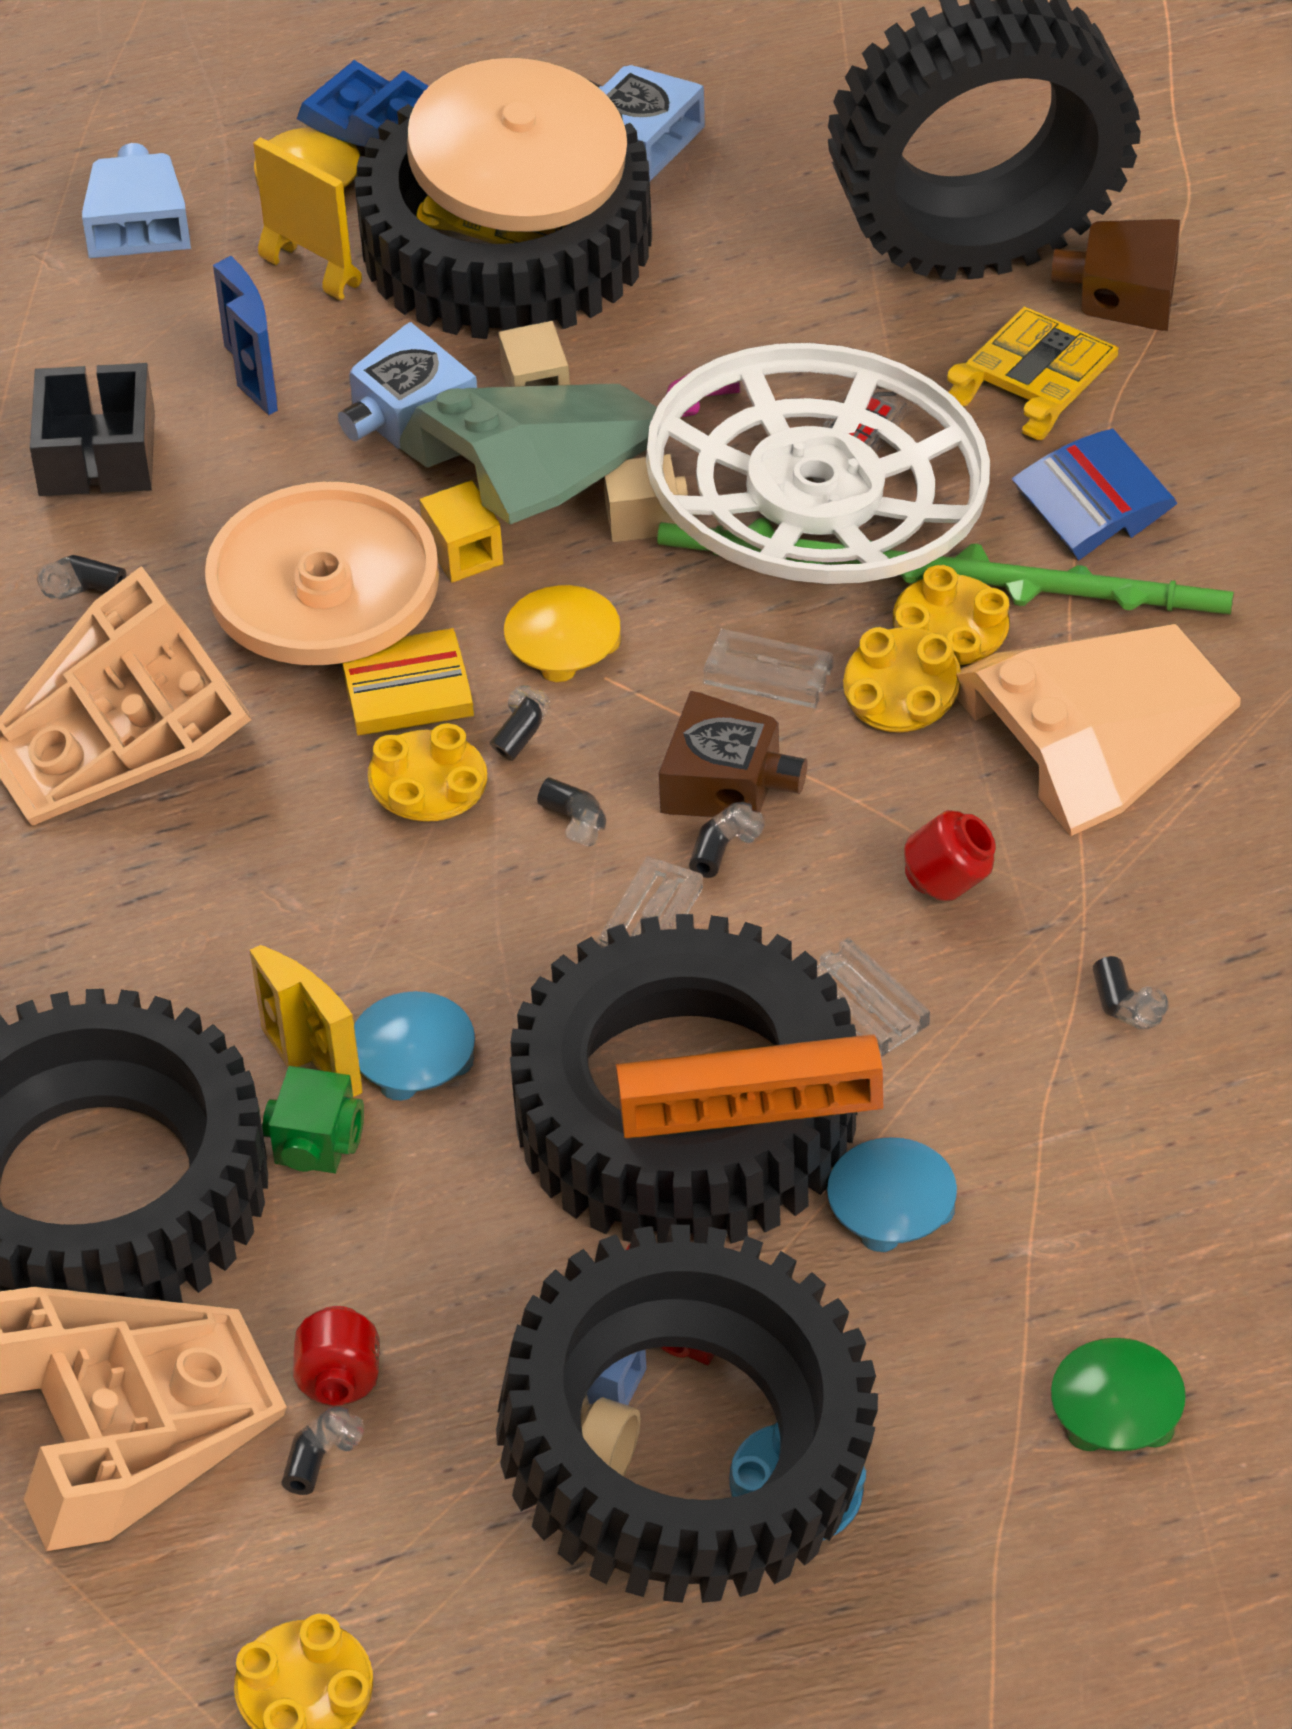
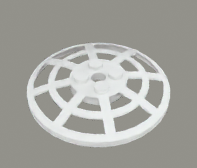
[646,343,990,584]

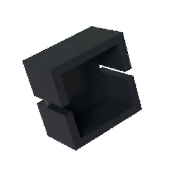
[30,363,155,496]

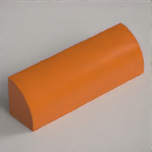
[615,1034,883,1138]

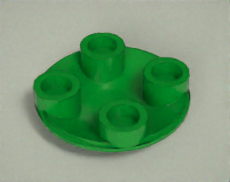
[1051,1338,1186,1451]

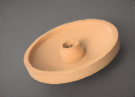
[407,58,627,232]
[205,482,439,665]

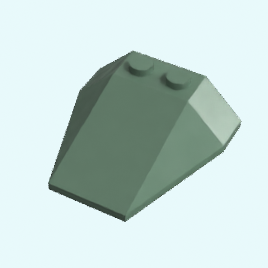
[400,384,657,524]

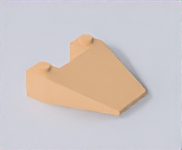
[0,1287,287,1551]

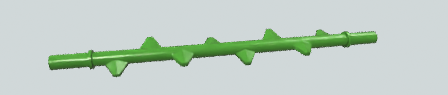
[657,518,1234,615]

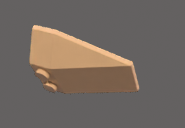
[0,566,251,826]
[956,624,1241,837]

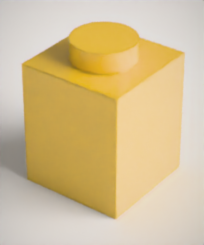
[419,480,504,583]

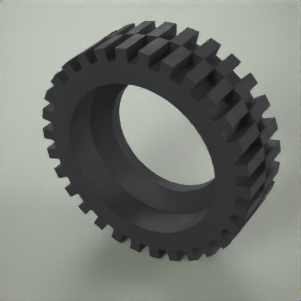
[828,0,1141,280]
[355,104,652,339]
[510,914,858,1244]
[0,989,269,1303]
[496,1225,878,1603]

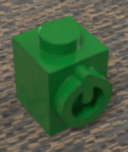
[262,1066,364,1174]

